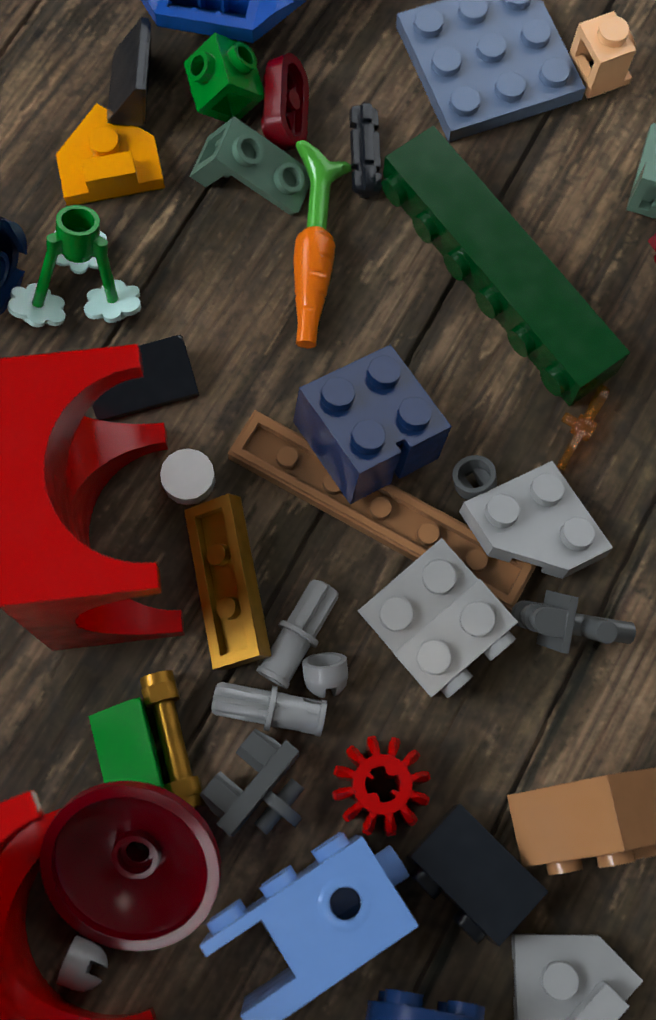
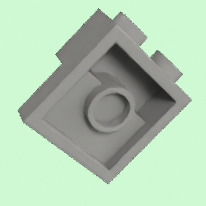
[358,538,518,698]

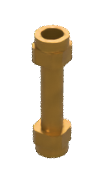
[140,670,206,809]

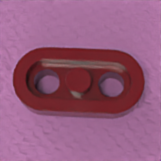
[261,53,309,152]

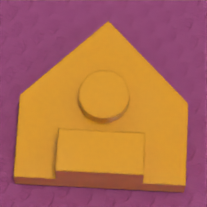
[56,103,165,206]

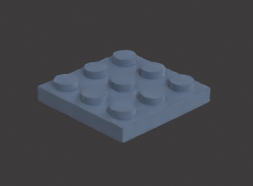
[396,0,586,142]

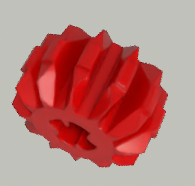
[332,736,430,837]

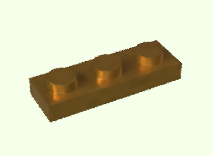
[184,493,271,670]

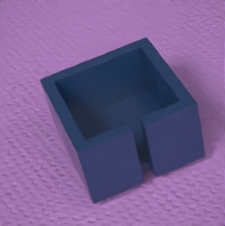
[293,344,452,504]

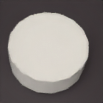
[160,448,215,505]

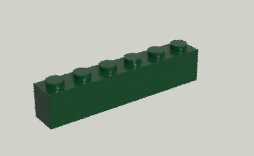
[382,125,630,407]

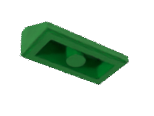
[89,697,165,789]

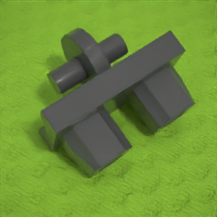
[200,729,304,837]

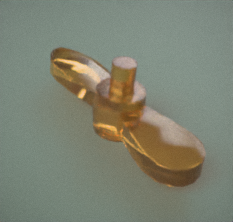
[557,385,610,471]

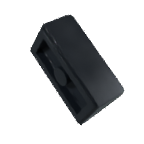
[107,17,151,127]
[92,335,199,421]

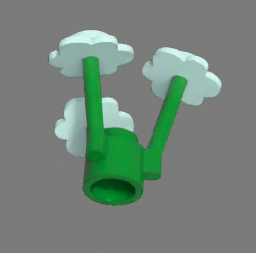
[7,205,141,328]

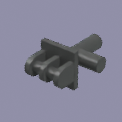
[511,590,636,654]

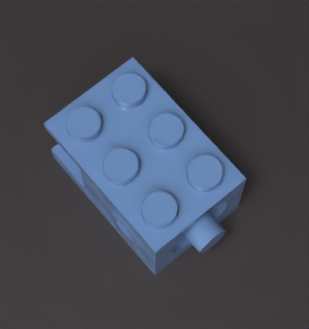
[199,831,418,1020]

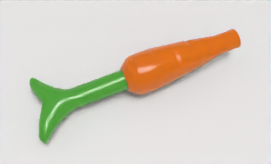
[293,140,352,349]

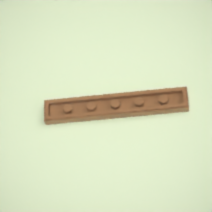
[228,410,536,613]

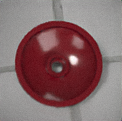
[40,781,221,951]

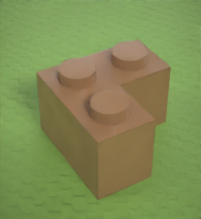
[507,767,656,875]

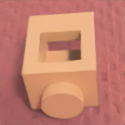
[569,11,636,99]

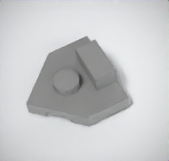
[511,933,643,1020]

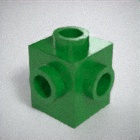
[184,32,265,122]

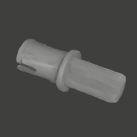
[256,579,339,689]
[211,682,327,737]

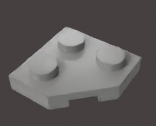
[459,461,613,579]

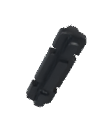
[349,102,382,199]

